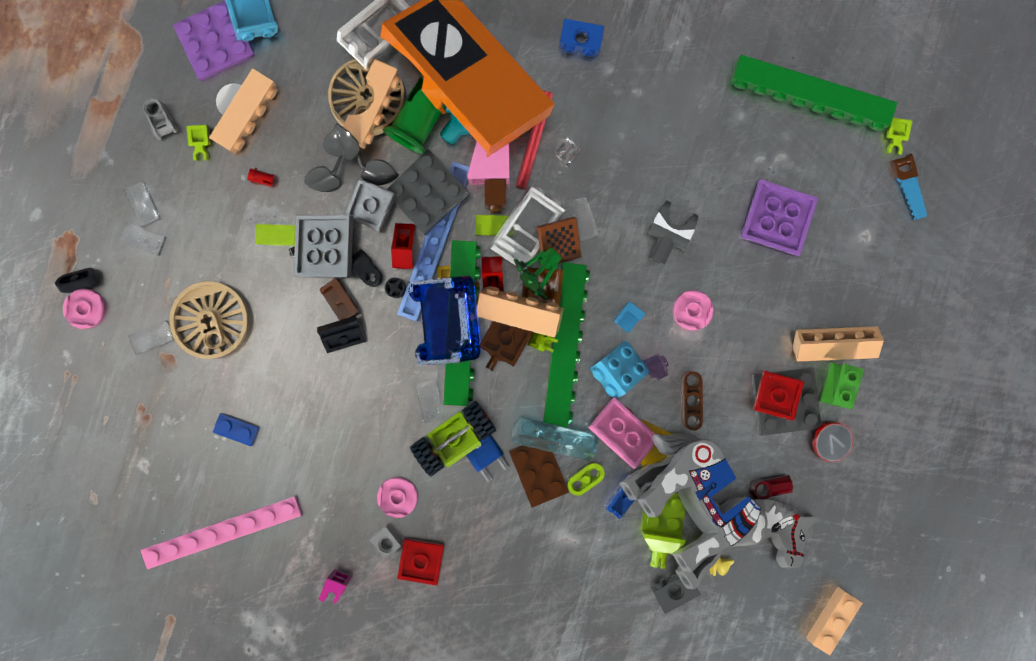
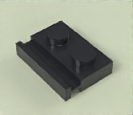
[317,316,366,353]

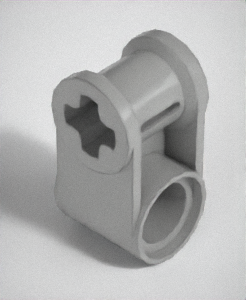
[143,98,178,140]

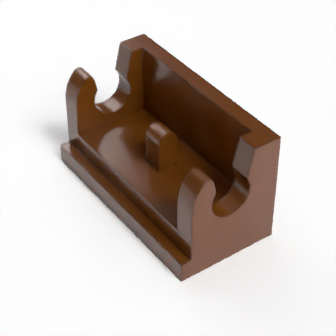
[320,278,361,320]

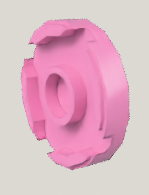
[63,289,106,329]
[672,290,714,331]
[377,477,418,518]

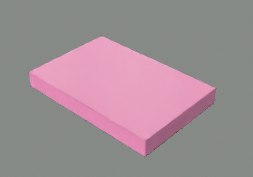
[588,397,655,469]

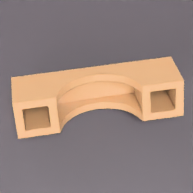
[343,59,400,149]

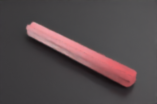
[516,91,553,189]

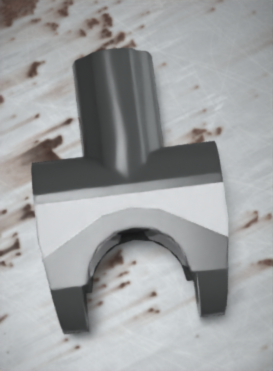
[647,200,698,266]

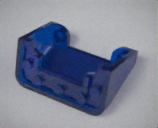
[409,276,481,365]

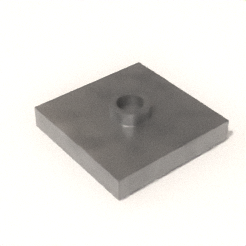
[346,178,397,232]

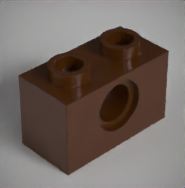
[484,179,506,213]

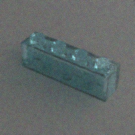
[511,417,598,461]

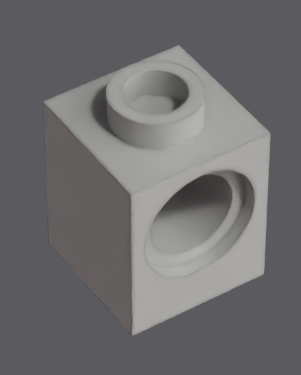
[369,524,403,559]

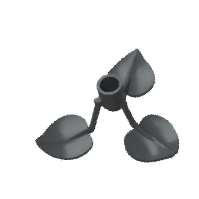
[304,123,398,192]

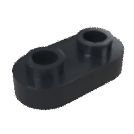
[55,268,98,293]

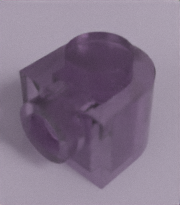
[643,353,669,380]

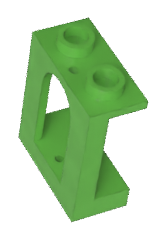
[818,362,864,410]

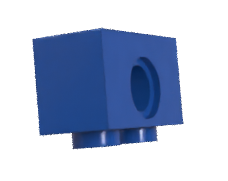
[559,19,604,57]

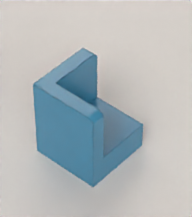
[613,301,645,333]

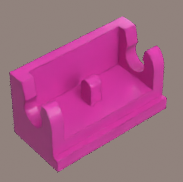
[318,570,352,604]

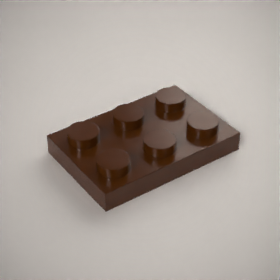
[509,436,569,508]

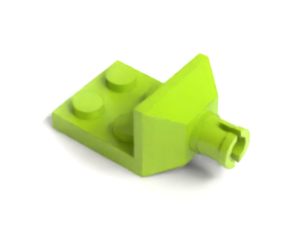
[640,488,686,569]

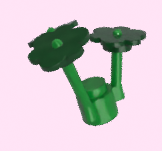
[513,248,561,300]

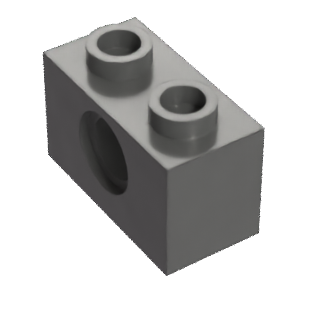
[651,572,701,614]

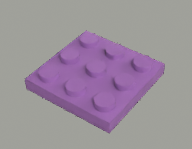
[173,0,255,81]
[740,179,818,256]

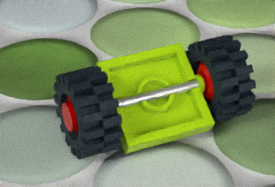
[410,401,497,477]

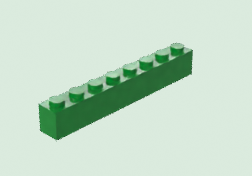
[730,55,898,131]
[443,240,481,406]
[543,262,590,428]

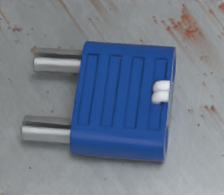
[466,435,509,482]

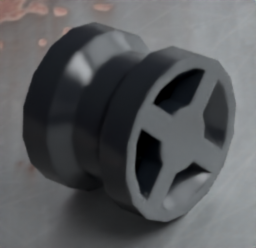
[385,277,406,298]

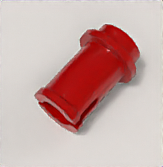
[247,168,275,187]

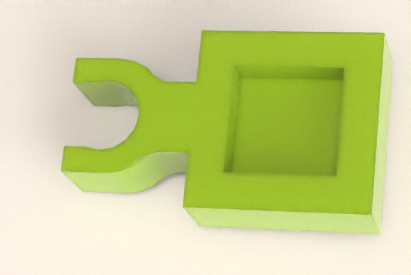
[886,118,913,155]
[186,125,211,161]
[527,332,558,353]

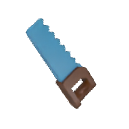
[891,153,927,220]

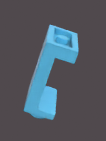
[225,0,278,41]

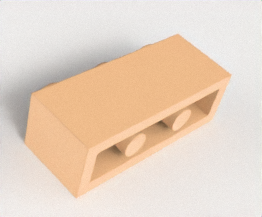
[806,587,863,655]

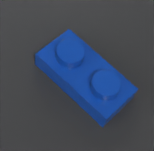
[213,413,259,447]

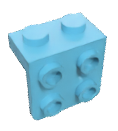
[589,341,649,399]

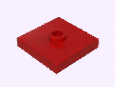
[753,370,805,421]
[397,537,445,586]

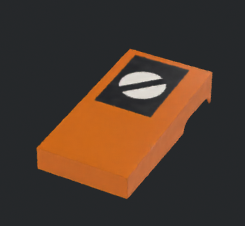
[380,0,554,158]

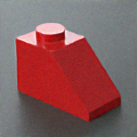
[391,223,416,269]
[482,256,504,292]

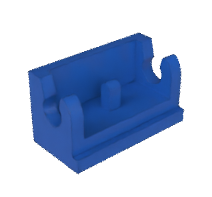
[605,474,635,519]

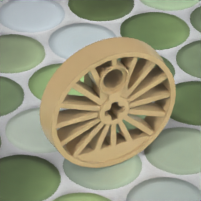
[328,59,406,136]
[169,281,250,359]

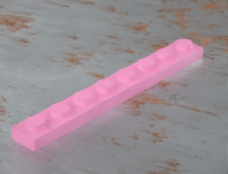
[141,496,303,569]

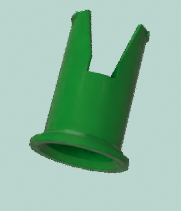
[382,77,445,154]

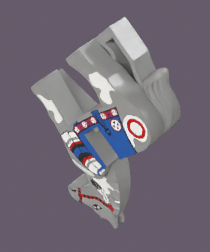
[619,433,819,589]

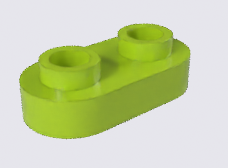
[567,462,605,496]

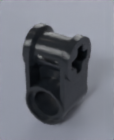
[352,249,383,287]

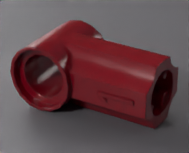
[749,475,793,499]

